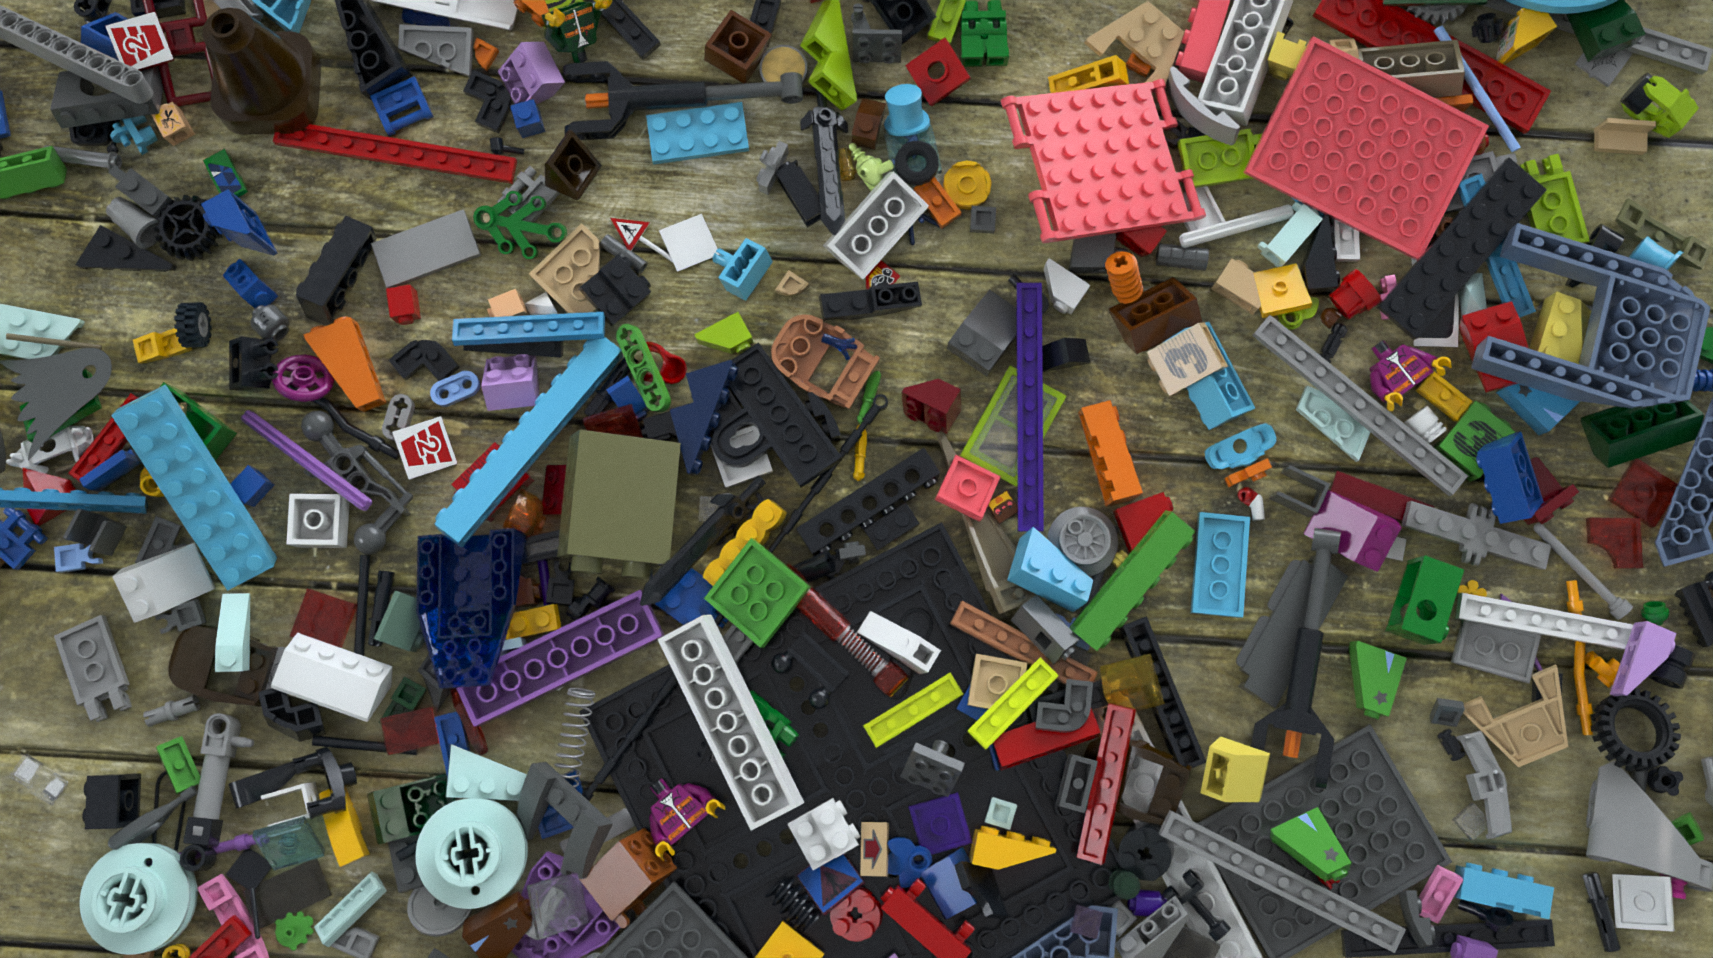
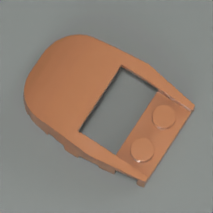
[771,314,880,410]

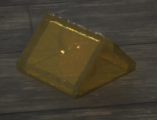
[1100,653,1165,711]

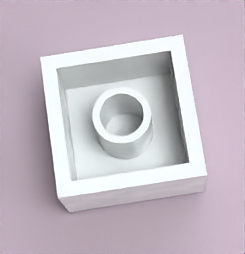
[287,494,350,548]

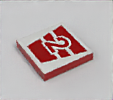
[106,12,175,71]
[392,416,458,480]

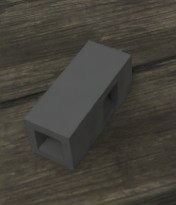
[1011,595,1080,664]

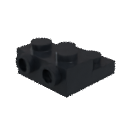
[579,254,651,326]

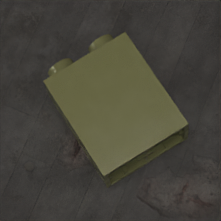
[557,430,681,579]

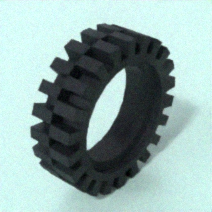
[1590,688,1681,772]

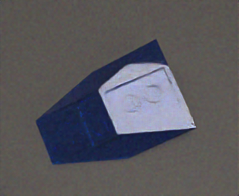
[416,528,526,689]

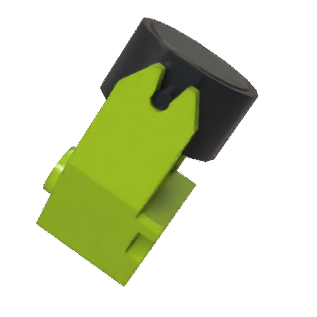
[1620,73,1699,138]

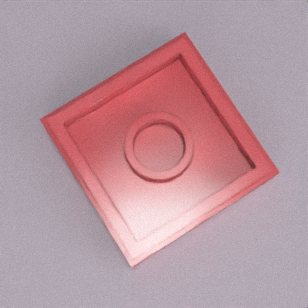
[935,455,1001,522]

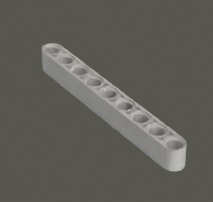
[0,5,154,104]

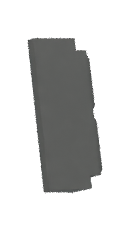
[1236,555,1348,708]

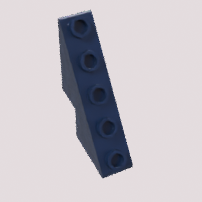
[670,360,739,476]

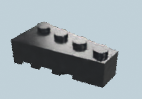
[335,0,413,101]

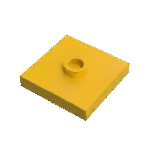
[1253,263,1312,318]
[755,921,824,958]

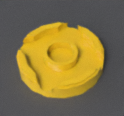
[943,160,992,210]

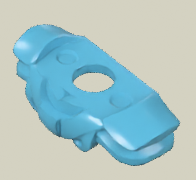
[1205,423,1276,469]

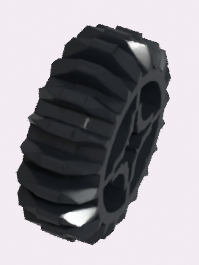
[153,195,223,261]

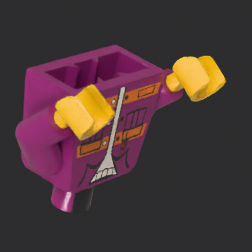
[1370,340,1452,411]
[649,778,726,861]

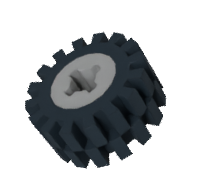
[174,302,212,348]

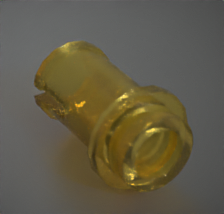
[839,148,857,181]

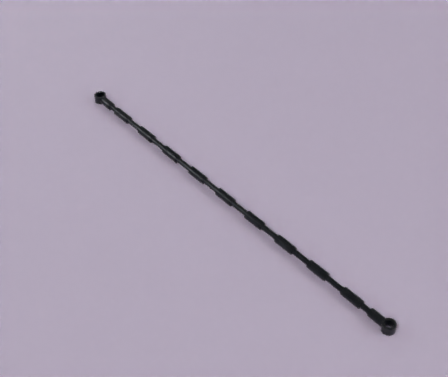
[582,394,888,801]

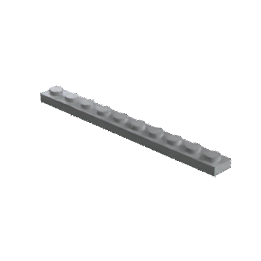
[1483,0,1713,75]
[1252,315,1468,496]
[1159,810,1406,953]

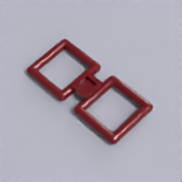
[142,0,213,107]

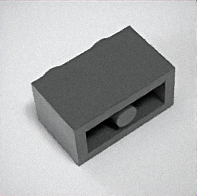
[1055,754,1098,813]

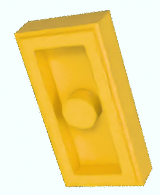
[1415,371,1473,422]

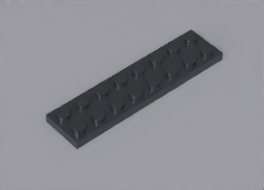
[1376,157,1547,340]

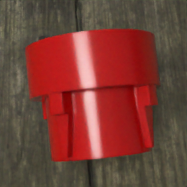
[1329,269,1382,320]

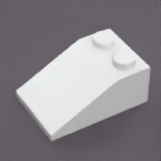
[112,542,215,623]

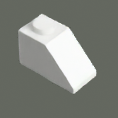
[1044,258,1090,315]

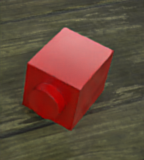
[386,285,421,325]

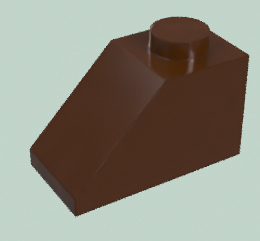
[852,98,886,150]

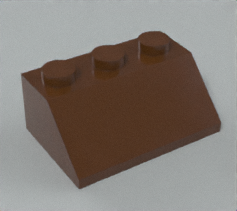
[1108,277,1202,354]

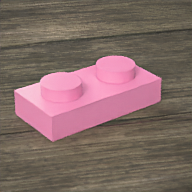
[1418,865,1463,924]

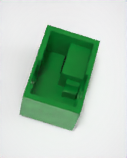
[160,382,237,461]
[1385,555,1464,645]

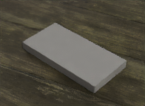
[371,209,481,288]

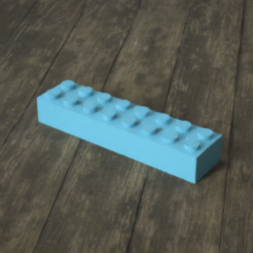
[111,384,277,591]

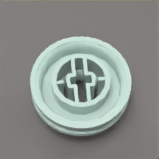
[416,798,528,909]
[80,843,198,955]

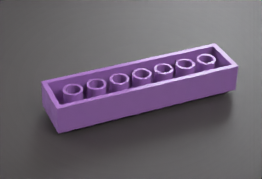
[453,590,665,727]

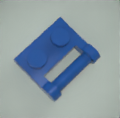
[370,76,434,137]

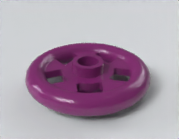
[272,354,335,402]

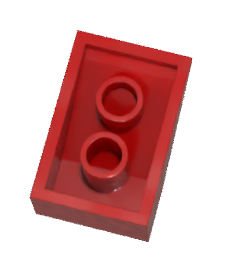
[1459,301,1529,393]

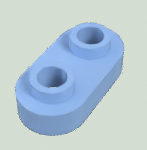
[430,371,480,407]

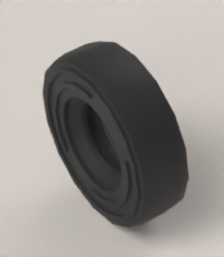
[895,141,939,185]

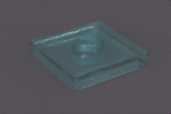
[252,816,325,870]

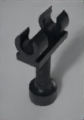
[1163,869,1231,942]

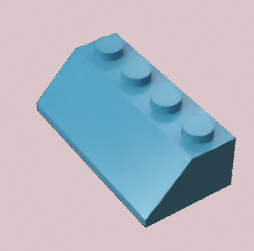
[1162,322,1255,430]

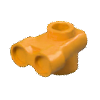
[1585,651,1620,688]

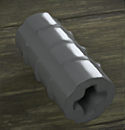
[1156,243,1209,271]

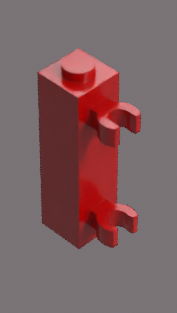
[880,878,975,958]

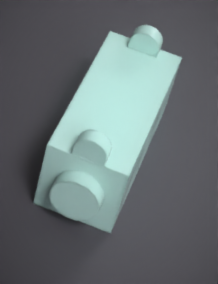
[1258,202,1323,267]

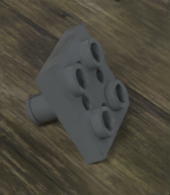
[900,740,965,797]

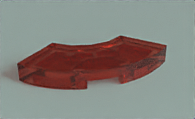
[450,688,488,756]

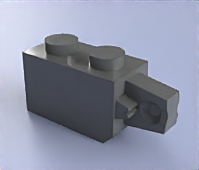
[108,165,174,218]

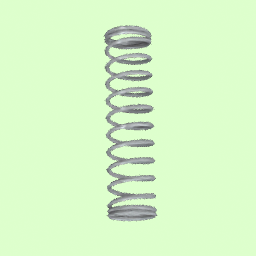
[554,688,596,788]

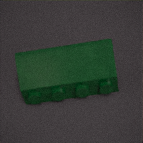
[1580,400,1704,468]

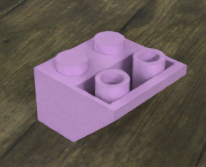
[498,42,565,104]
[481,354,539,411]

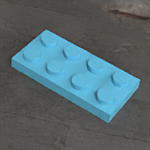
[646,102,749,164]
[1190,512,1250,618]

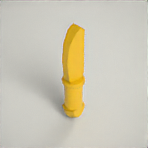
[853,425,867,481]

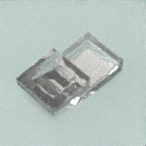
[8,753,68,805]

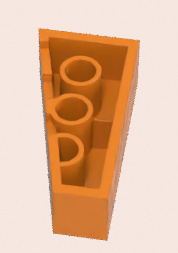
[1078,400,1143,507]

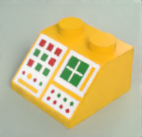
[1496,8,1557,65]

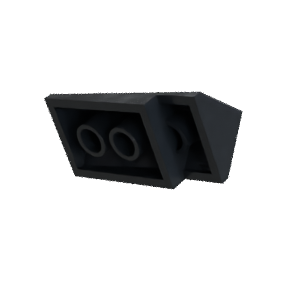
[870,0,937,45]

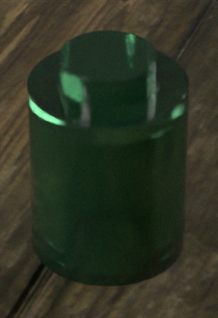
[1109,869,1140,899]

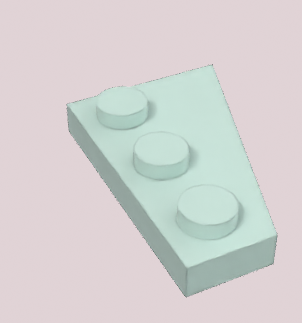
[446,744,527,801]

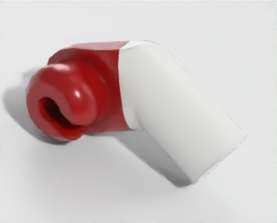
[1237,487,1265,521]

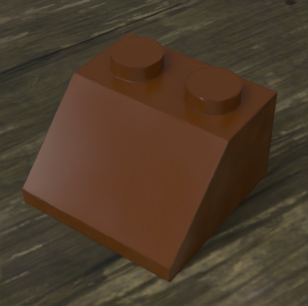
[704,10,772,84]

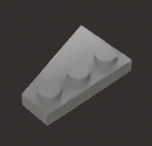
[398,24,474,77]

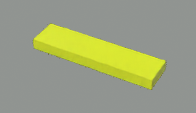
[967,657,1059,750]
[863,672,964,748]

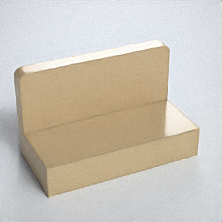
[1594,118,1656,155]

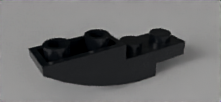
[819,282,922,321]

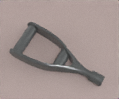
[108,785,198,850]

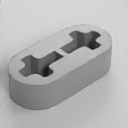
[382,394,415,441]

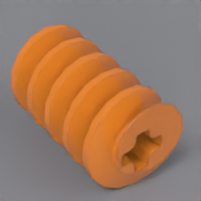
[1105,251,1143,304]

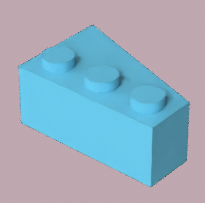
[251,0,311,33]
[1007,527,1093,612]
[1454,862,1554,919]

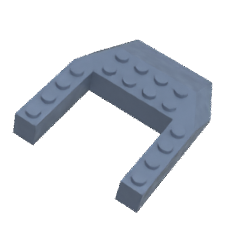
[1471,223,1711,408]

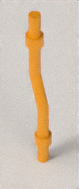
[1566,580,1593,735]

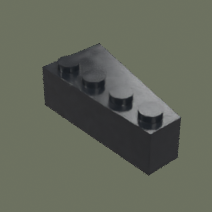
[296,216,377,326]

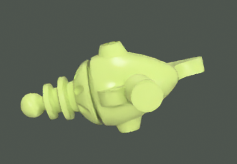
[849,143,894,191]

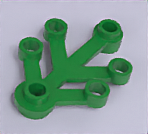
[473,191,567,259]

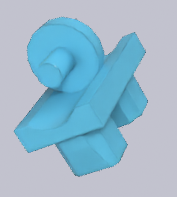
[110,116,158,155]

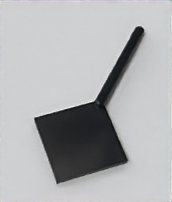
[225,848,274,939]

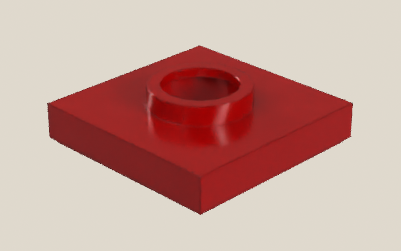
[905,37,971,107]

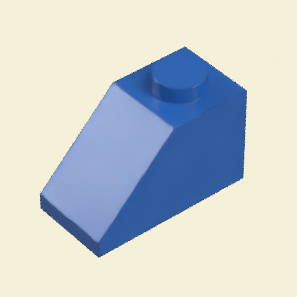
[606,376,650,423]

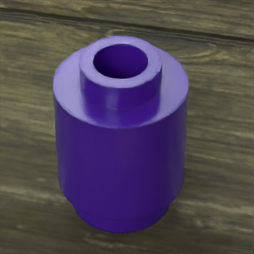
[1127,889,1167,917]

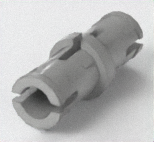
[143,695,200,727]

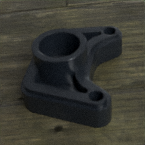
[69,120,114,146]

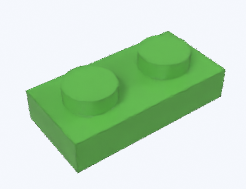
[156,736,200,795]

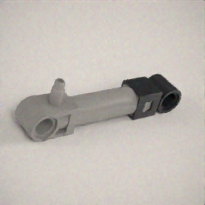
[180,713,254,871]

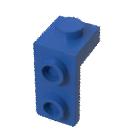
[223,259,278,308]

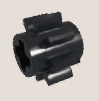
[1471,13,1504,43]

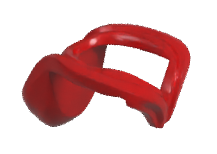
[638,342,687,384]

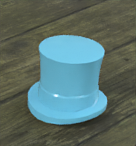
[884,84,930,136]
[1629,236,1684,270]

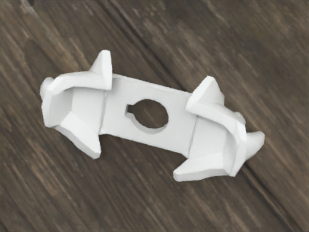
[6,425,94,473]

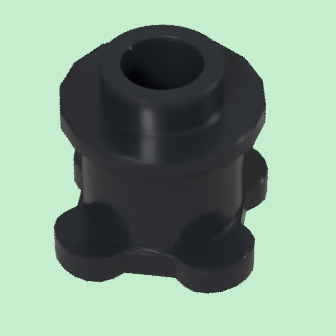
[1647,766,1684,796]

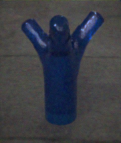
[821,333,857,361]

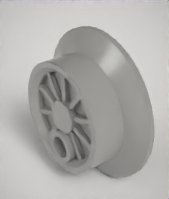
[1047,507,1118,576]

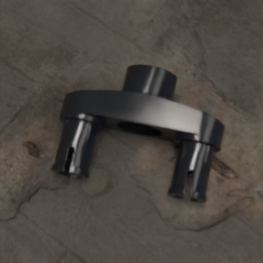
[292,747,357,819]

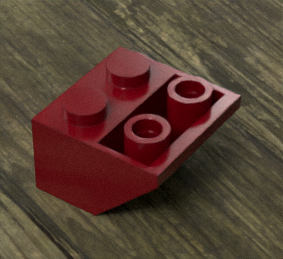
[901,378,961,434]

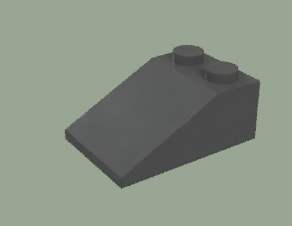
[947,289,1016,377]

